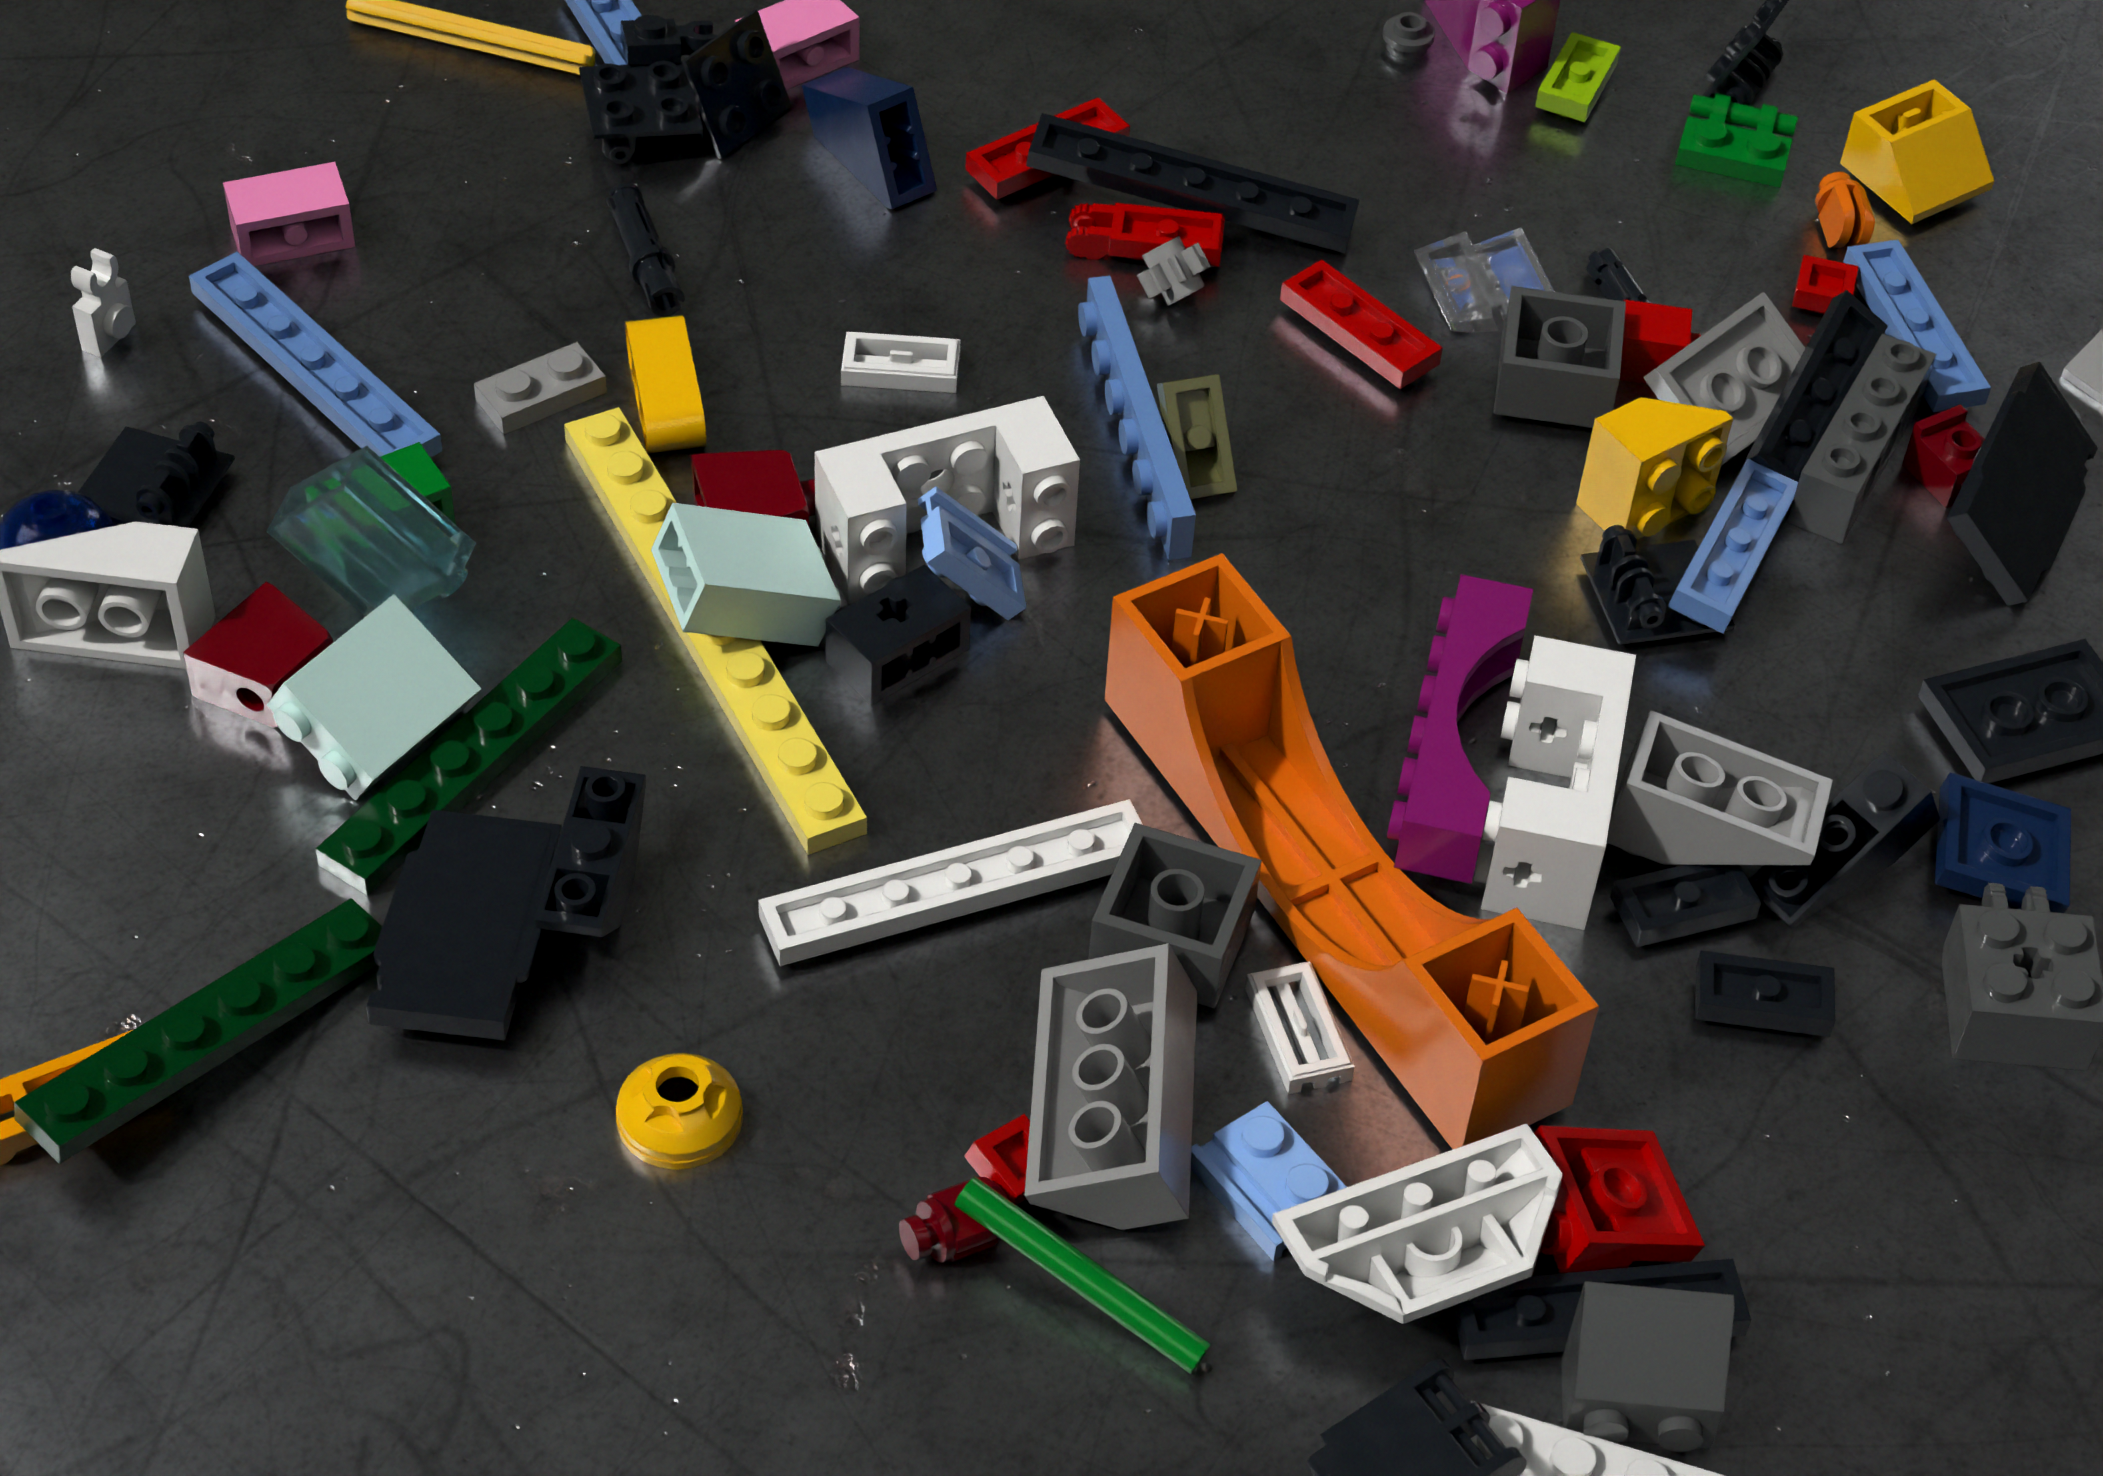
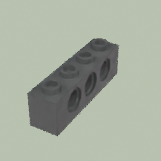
[1787,334,1937,544]

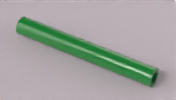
[954,1176,1211,1374]

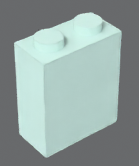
[651,503,841,647]
[267,594,481,801]

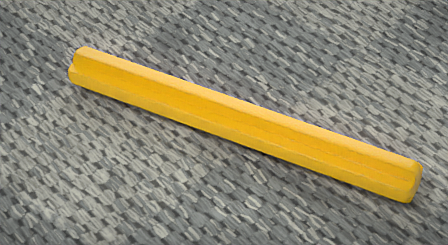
[346,0,596,76]

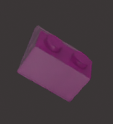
[1424,0,1560,94]

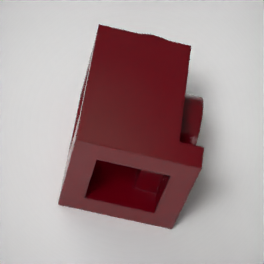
[1902,404,1985,508]

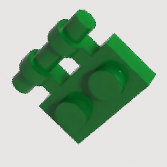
[1675,93,1798,188]

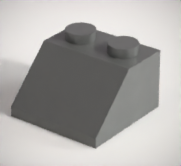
[1562,1281,1735,1452]

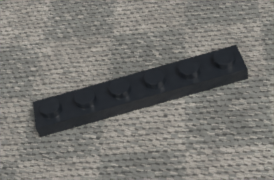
[1026,113,1360,253]

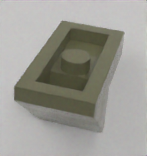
[1157,374,1238,499]

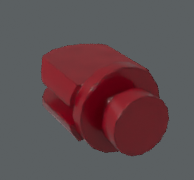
[899,1177,1009,1262]

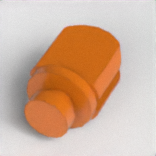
[1815,171,1875,249]

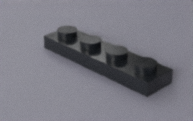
[1744,290,1888,482]
[1451,1259,1751,1360]

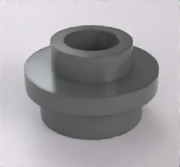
[1383,12,1435,60]

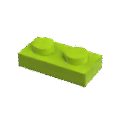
[1535,32,1621,122]

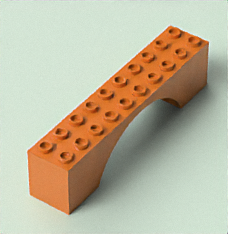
[1105,553,1599,1150]

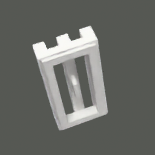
[841,332,961,393]
[1245,961,1355,1095]

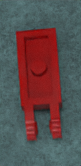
[1065,202,1225,267]

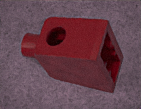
[691,450,815,526]
[183,581,333,728]

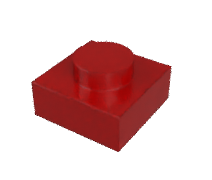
[1792,255,1859,314]
[964,1114,1030,1205]

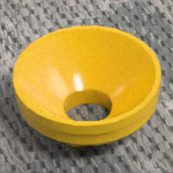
[616,1053,743,1170]

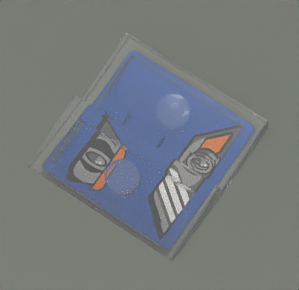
[1414,227,1555,332]

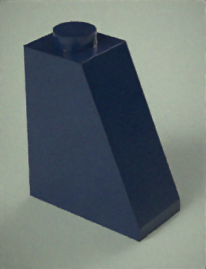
[802,67,937,209]

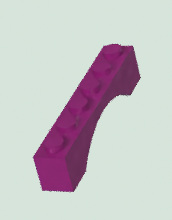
[1387,574,1533,884]

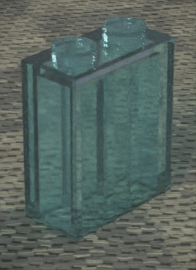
[266,446,476,617]

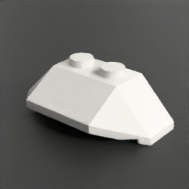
[1272,1123,1563,1324]

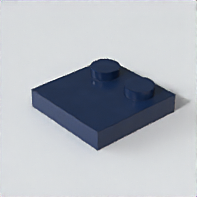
[1935,772,2071,913]

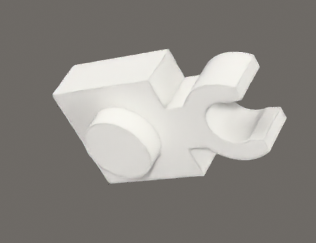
[71,248,136,358]

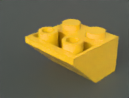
[1840,79,1994,224]
[1576,397,1733,539]

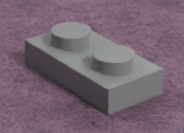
[474,342,607,435]

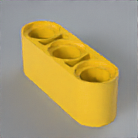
[625,315,707,454]

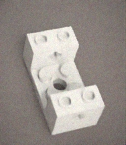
[814,396,1080,604]
[1473,635,1636,930]

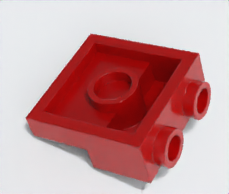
[1534,1125,1705,1273]

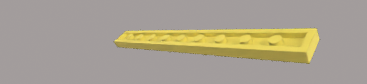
[564,407,867,855]

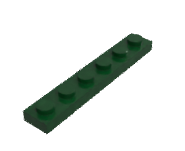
[315,617,622,896]
[14,898,383,1164]

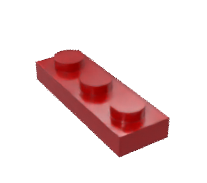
[966,97,1130,200]
[1280,259,1443,389]

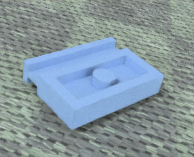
[918,486,1026,620]
[1191,1101,1347,1262]

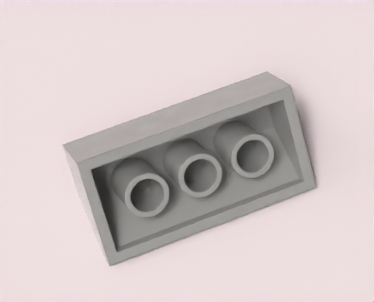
[1024,943,1197,1230]

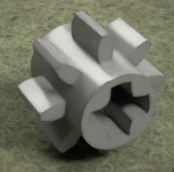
[1137,236,1210,306]

